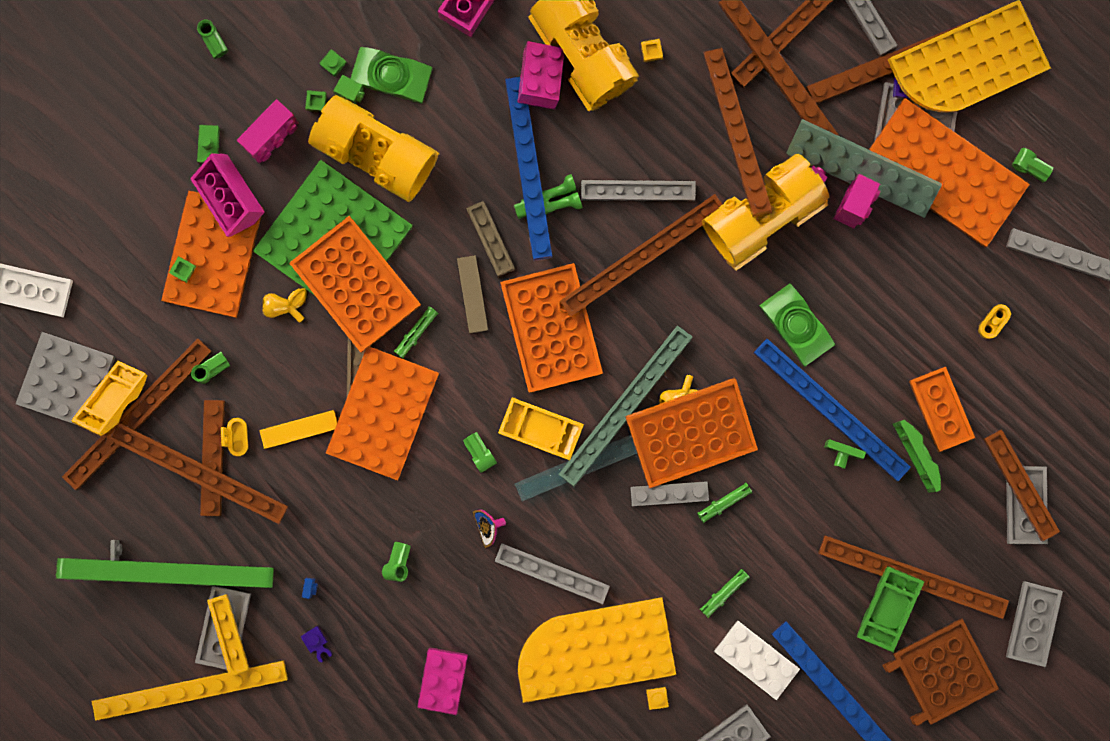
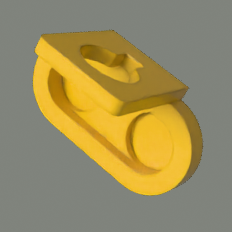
[221,418,248,456]

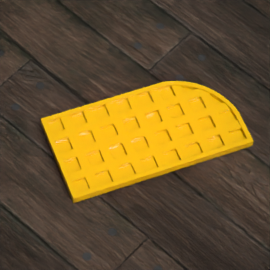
[888,0,1051,113]
[518,597,676,702]

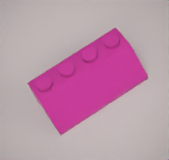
[190,153,264,237]

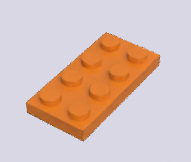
[909,367,975,452]

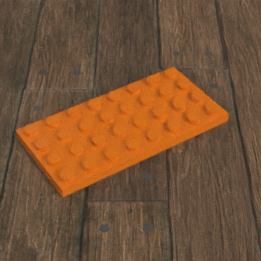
[869,98,1030,247]

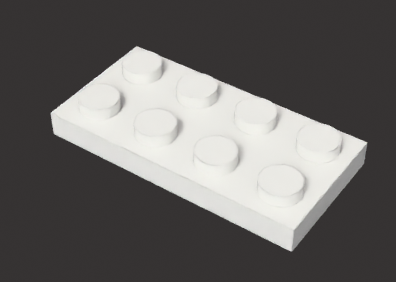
[0,264,73,318]
[714,621,800,700]

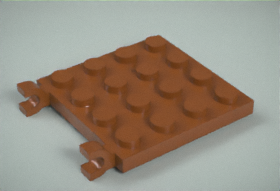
[882,619,999,726]

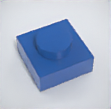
[302,578,318,599]

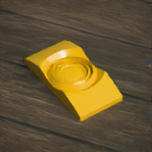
[71,361,147,436]
[498,397,584,460]

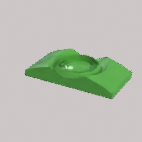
[351,47,433,104]
[759,284,835,367]
[893,420,941,493]
[857,566,924,652]

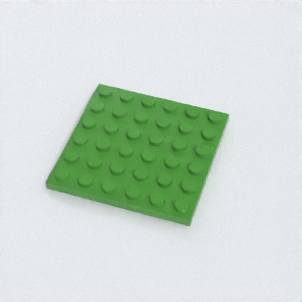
[253,160,413,296]

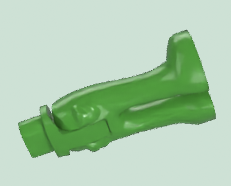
[514,174,583,219]

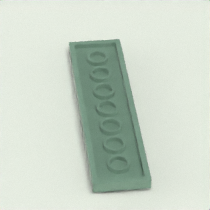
[786,119,942,218]

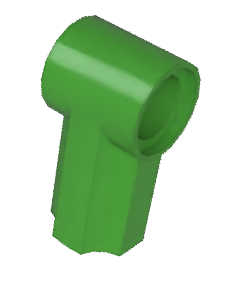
[197,20,228,59]
[1012,148,1053,183]
[191,352,231,384]
[463,432,497,473]
[382,542,411,582]

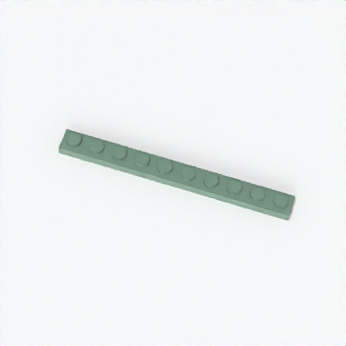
[558,326,693,487]

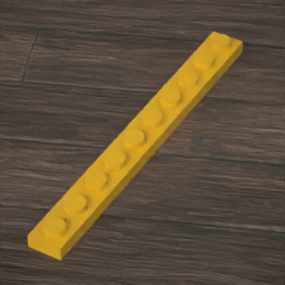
[92,661,288,720]

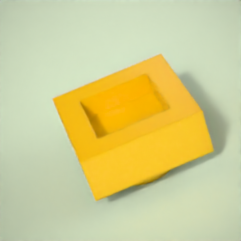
[641,39,663,62]
[646,687,669,710]

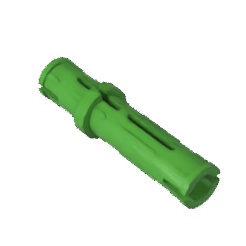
[394,306,438,359]
[697,483,752,523]
[700,569,750,618]

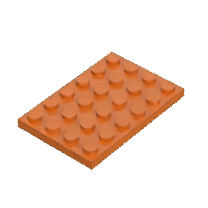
[161,190,263,318]
[289,215,421,353]
[500,263,603,393]
[326,347,439,480]
[625,378,758,488]

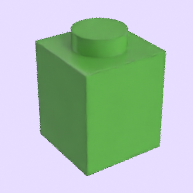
[333,75,365,104]

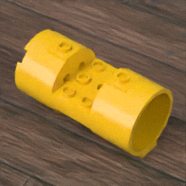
[528,0,640,111]
[308,95,439,202]
[702,154,830,271]

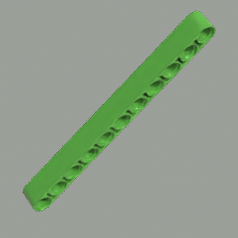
[56,558,274,588]

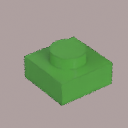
[319,49,347,77]
[305,91,327,112]
[169,256,196,283]

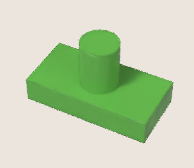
[197,125,220,164]
[824,439,866,469]

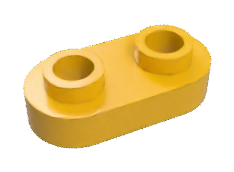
[978,304,1011,339]

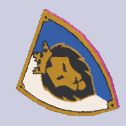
[473,510,506,548]

